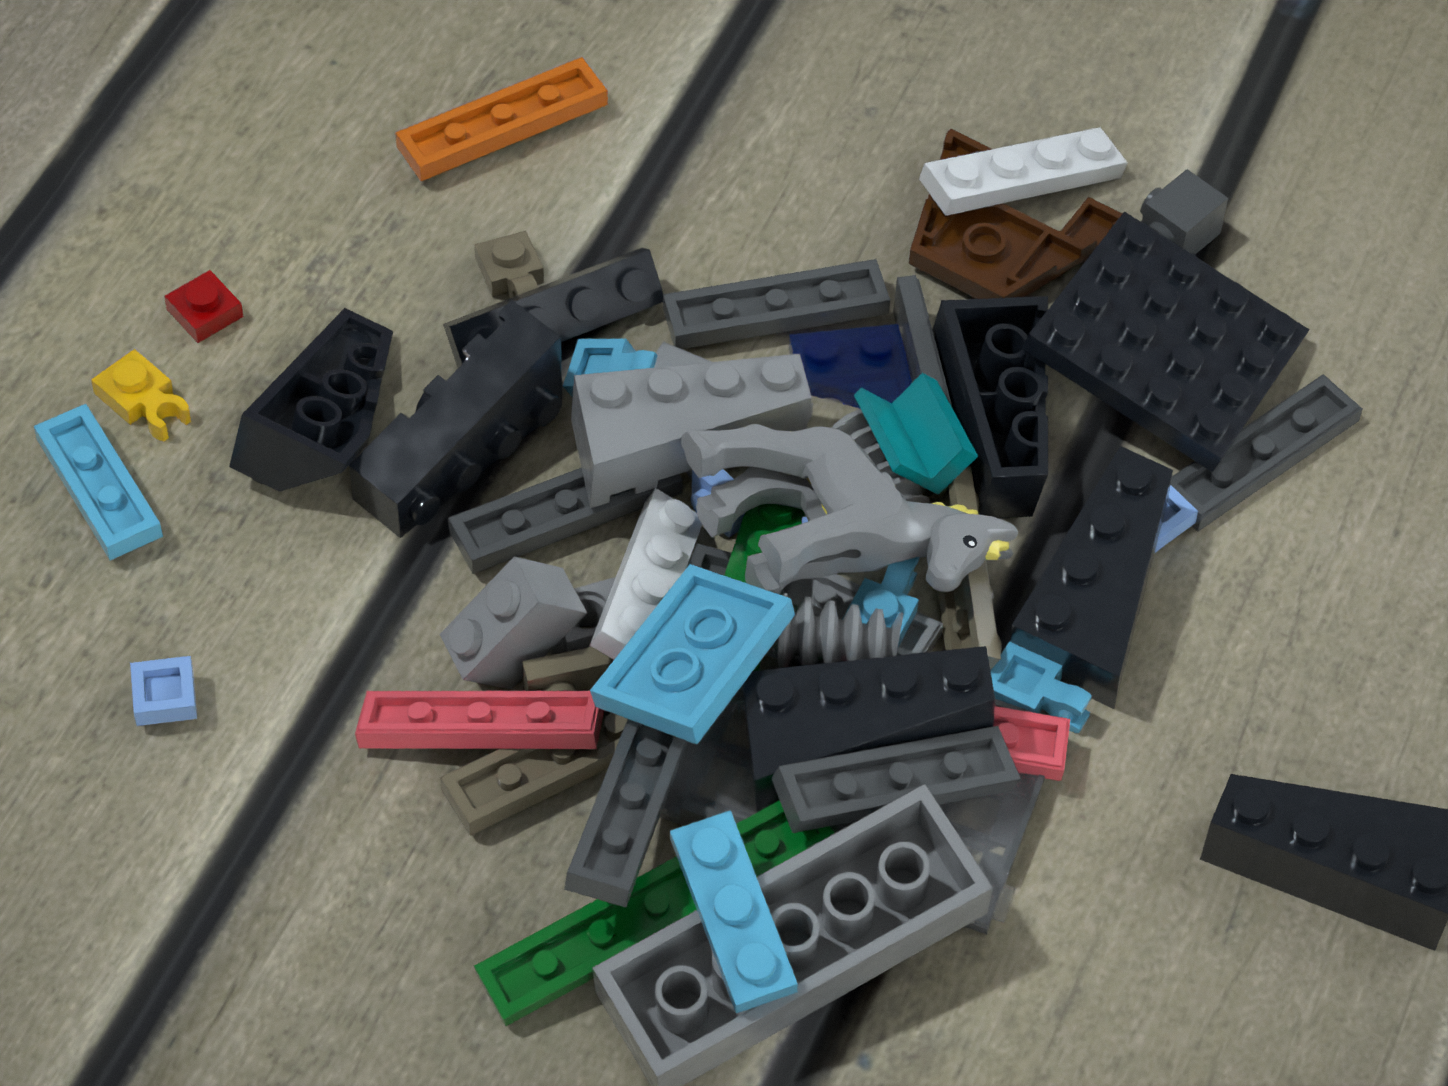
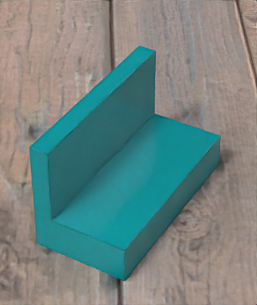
[854,373,978,495]

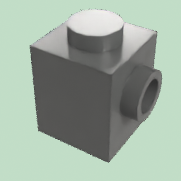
[1140,169,1228,255]

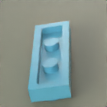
[34,404,163,560]
[670,810,798,1014]

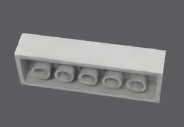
[592,784,993,1086]

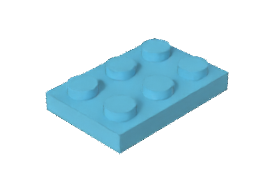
[590,564,795,744]

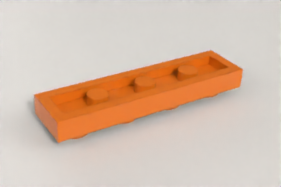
[395,57,608,182]

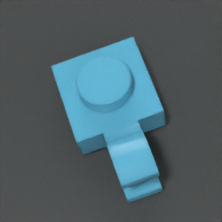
[563,339,658,398]
[842,557,920,647]
[990,641,1092,733]

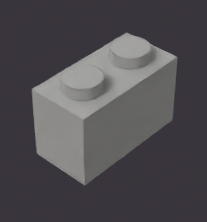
[440,556,587,689]

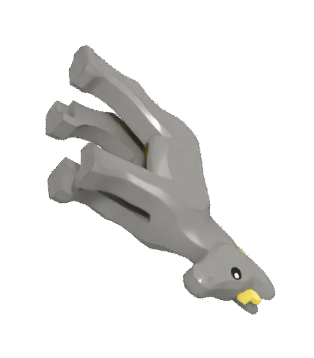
[681,424,1018,595]

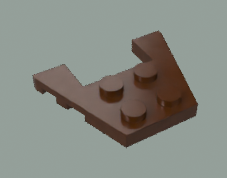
[909,128,1123,299]

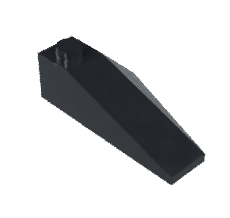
[229,308,393,492]

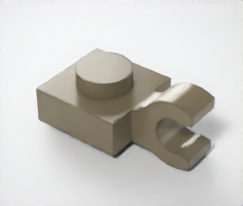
[474,231,544,298]

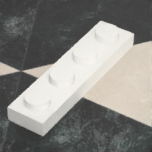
[919,127,1128,216]
[590,488,702,660]

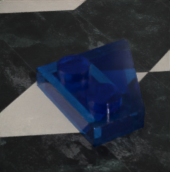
[789,324,912,409]

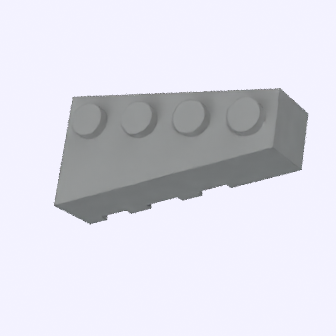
[571,354,812,508]

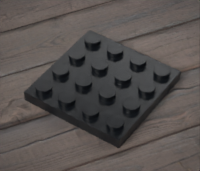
[1022,211,1310,472]

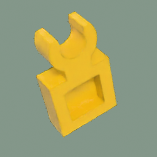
[91,349,191,442]

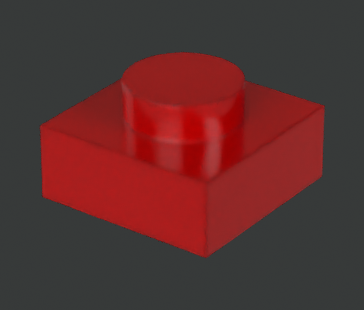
[164,270,244,343]

